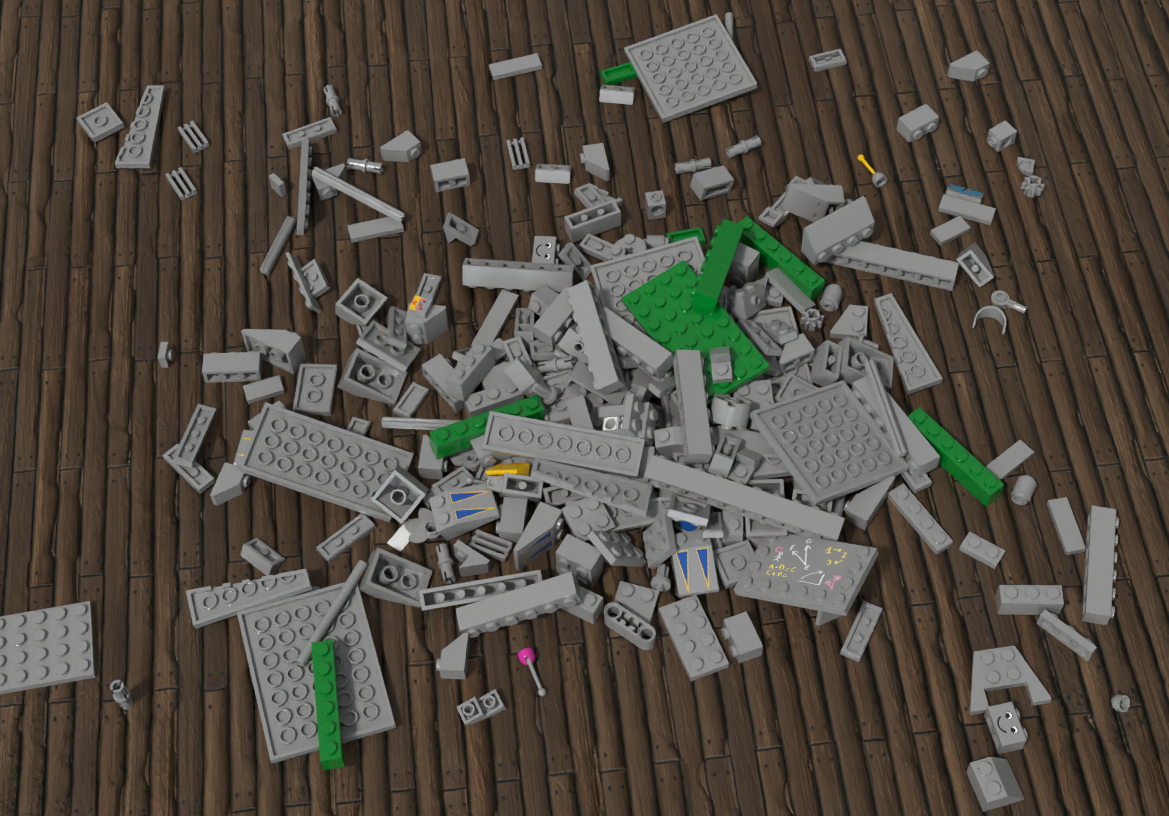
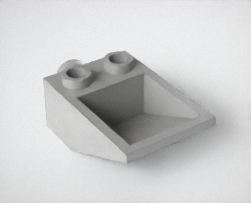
[781,183,853,222]

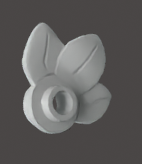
[449,447,481,471]
[404,507,440,543]

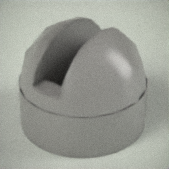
[1111,694,1130,712]

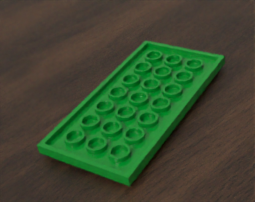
[621,260,770,408]

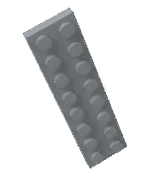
[482,411,645,479]

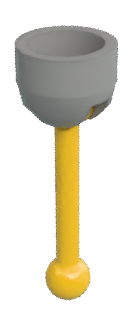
[858,154,888,188]

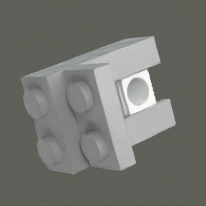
[599,394,658,447]

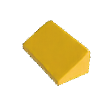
[485,462,530,476]

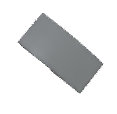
[457,689,506,726]

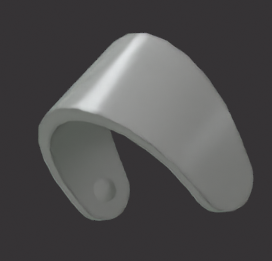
[972,306,1007,335]

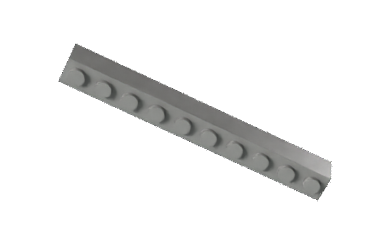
[644,455,845,542]

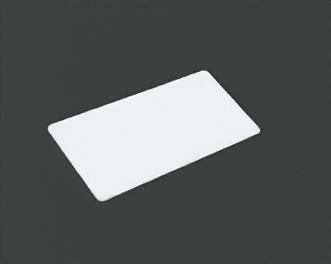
[387,518,411,552]

